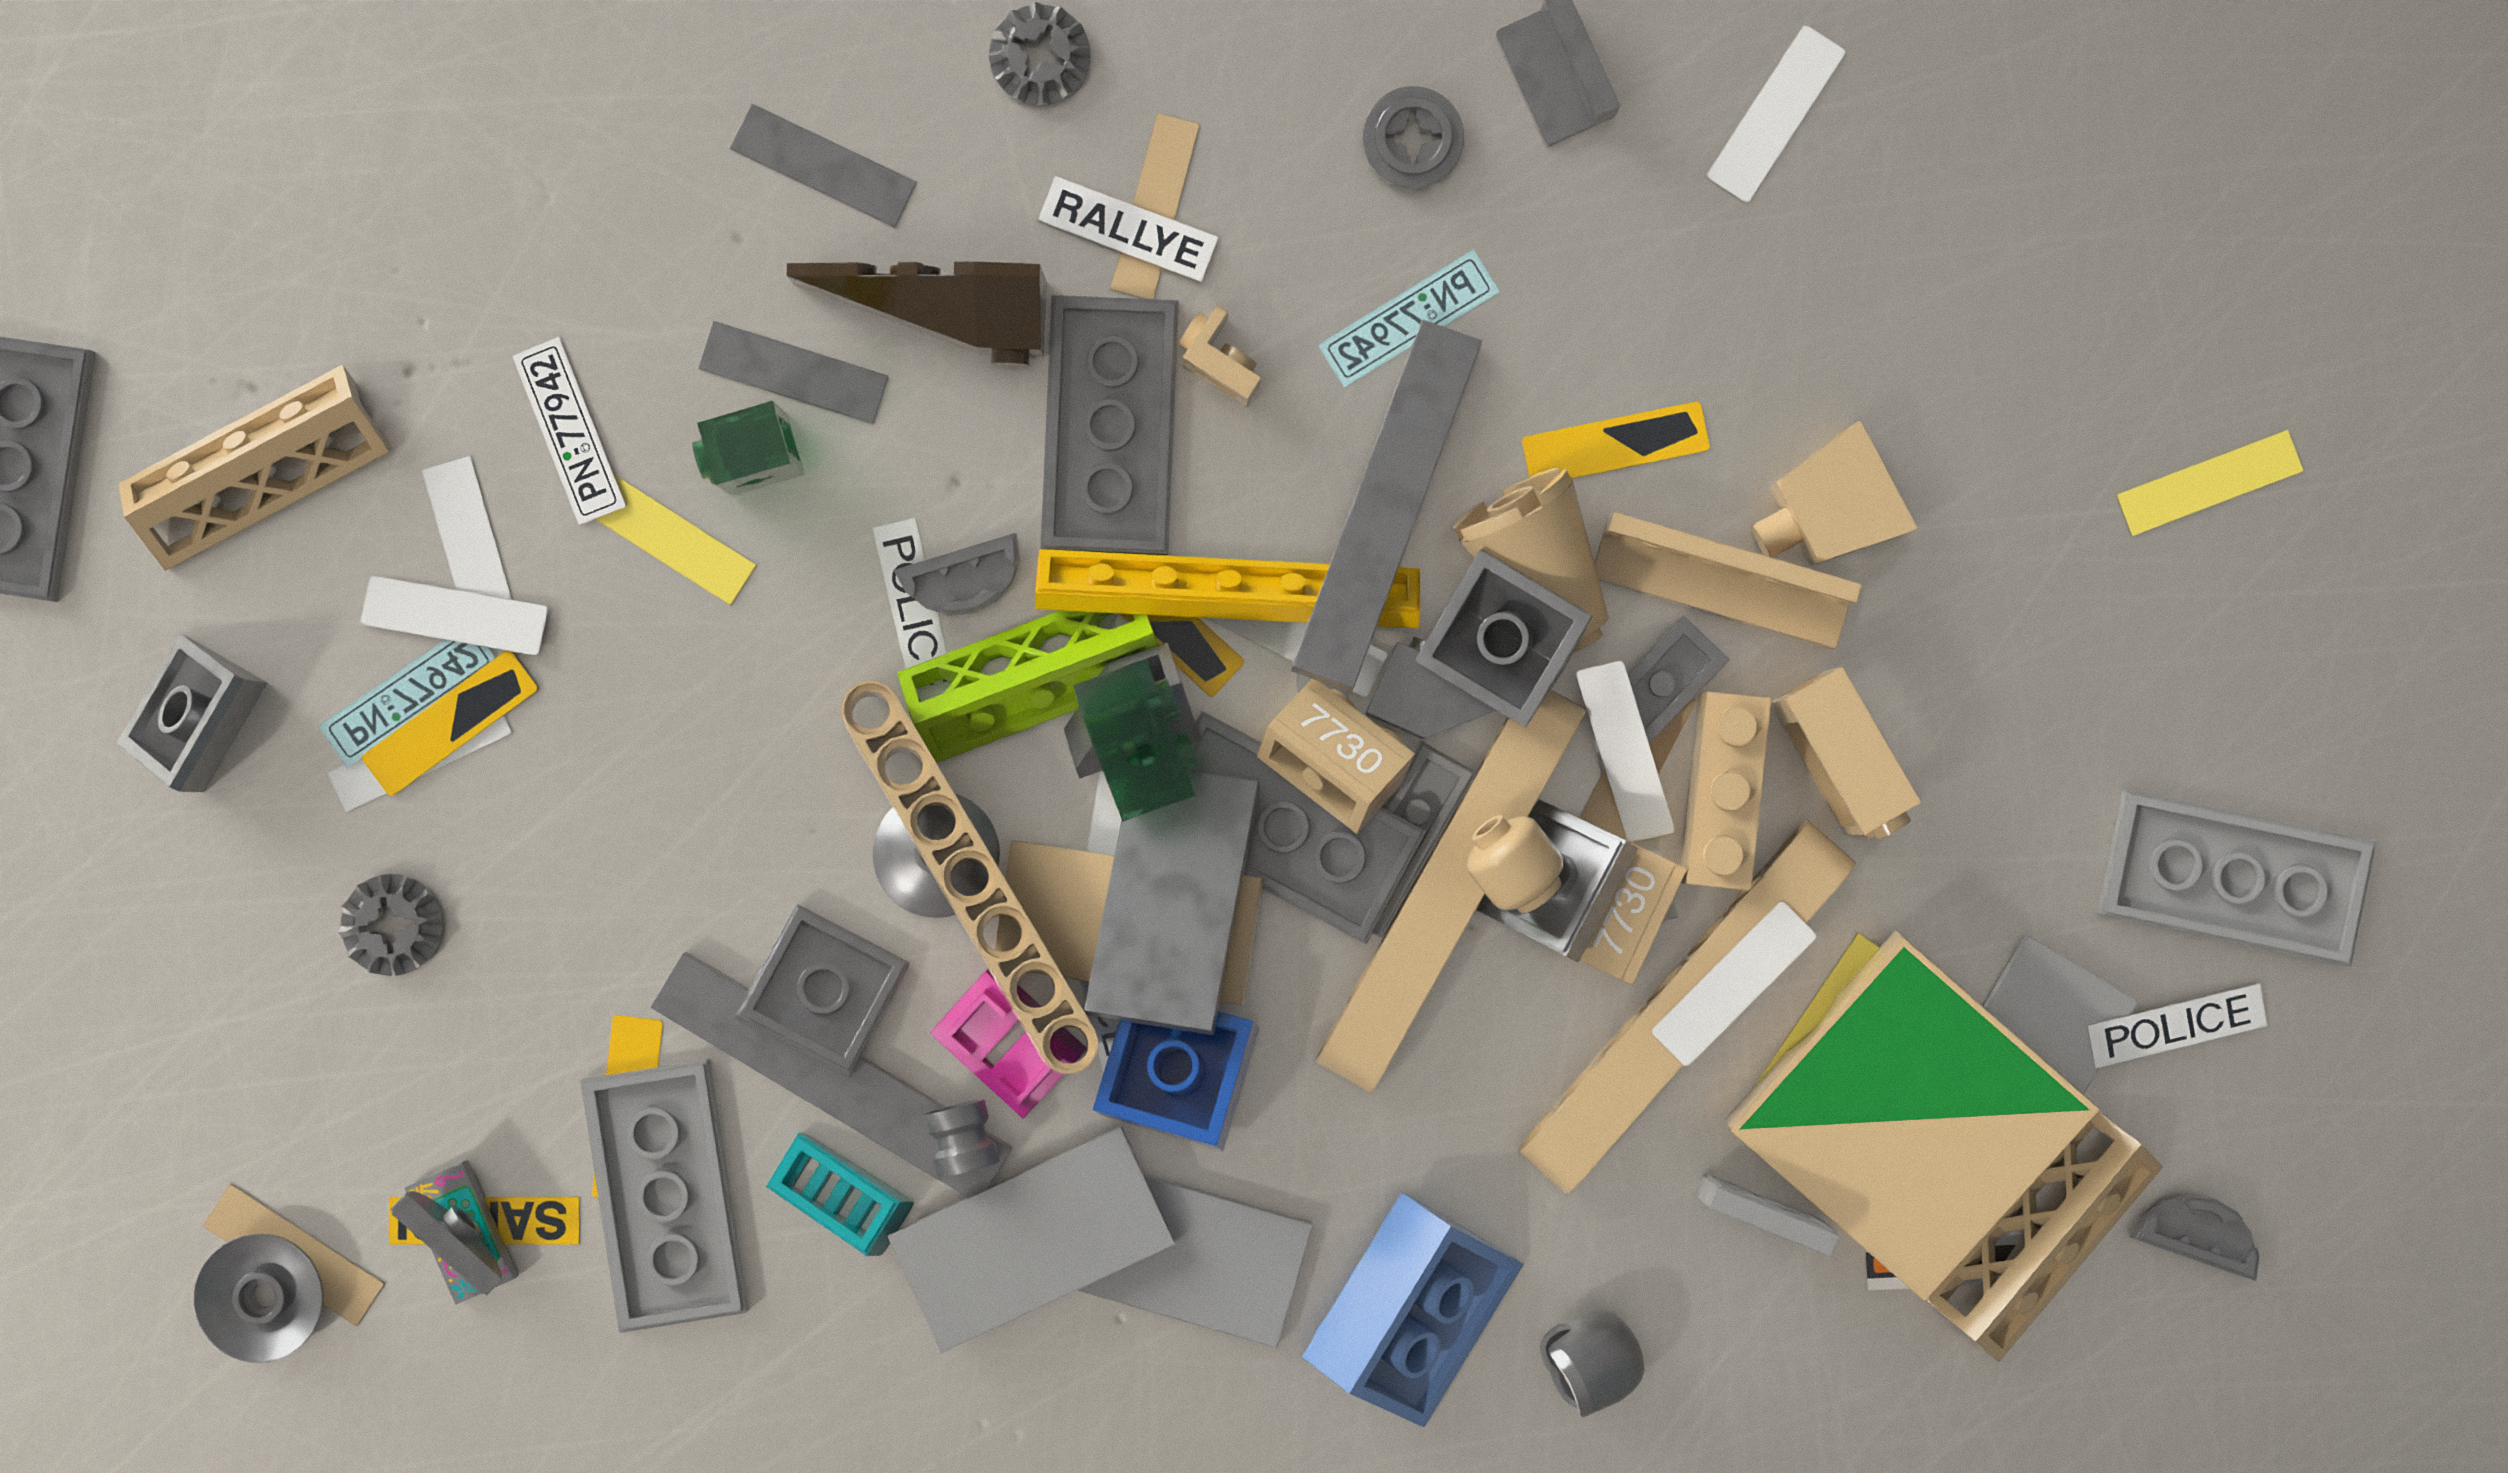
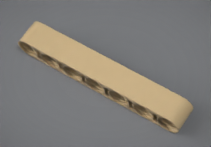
[841,680,1098,1075]
[1315,690,1586,1093]
[1518,820,1856,1194]

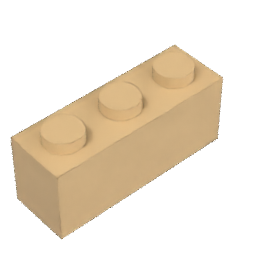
[1680,691,1771,891]

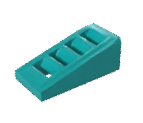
[766,1133,914,1256]

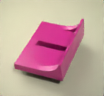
[930,969,1087,1119]

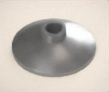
[873,793,1000,918]
[194,1233,324,1363]

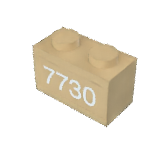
[1257,679,1415,834]
[1580,836,1687,985]

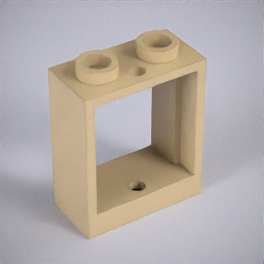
[1771,667,1921,840]

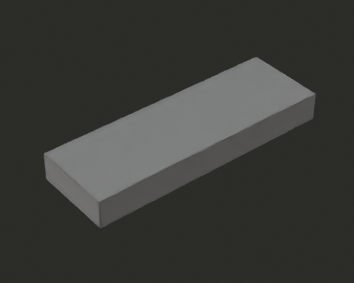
[1373,741,1477,938]

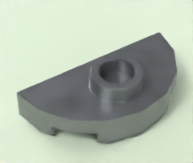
[894,533,1020,616]
[390,1191,502,1295]
[2130,1194,2260,1281]

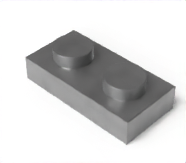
[1627,616,1730,744]

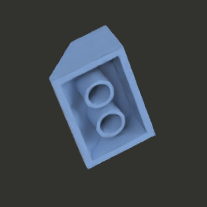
[1302,1192,1523,1427]

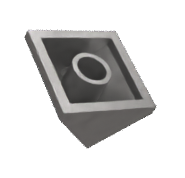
[1415,549,1593,728]
[117,633,267,792]

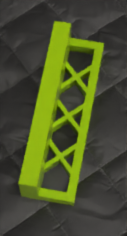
[897,610,1158,763]

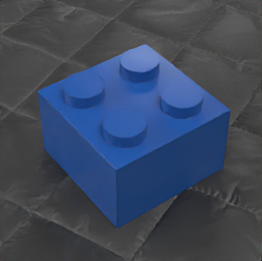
[1093,1011,1259,1151]

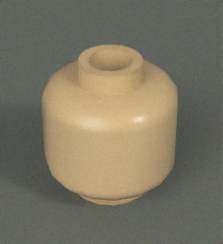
[1467,815,1563,913]

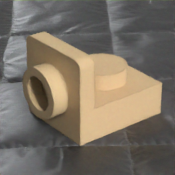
[1179,305,1261,407]

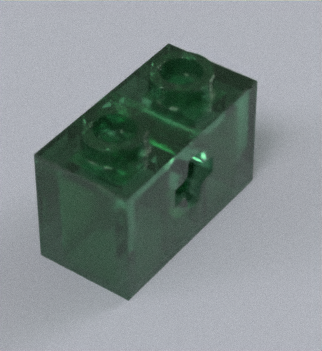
[692,401,805,496]
[1073,659,1200,822]

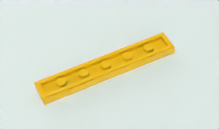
[1035,549,1420,628]

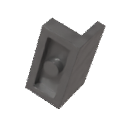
[1496,0,1621,146]

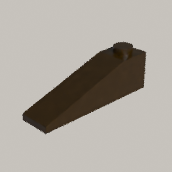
[786,261,1047,367]

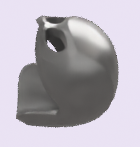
[1540,1310,1645,1417]

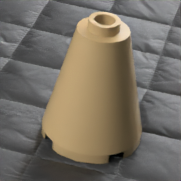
[1453,467,1609,652]

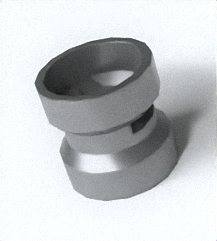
[922,1099,1000,1178]

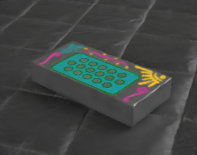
[405,1160,518,1305]

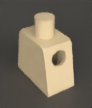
[1751,420,1918,566]

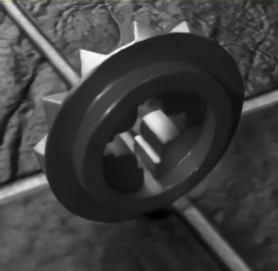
[988,2,1090,105]
[1362,86,1464,190]
[338,874,443,976]

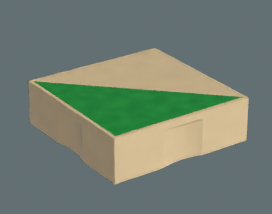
[1726,929,2099,1302]

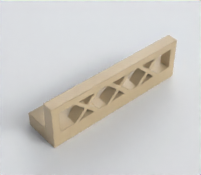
[118,365,390,571]
[1594,512,1862,649]
[1926,1112,2163,1362]

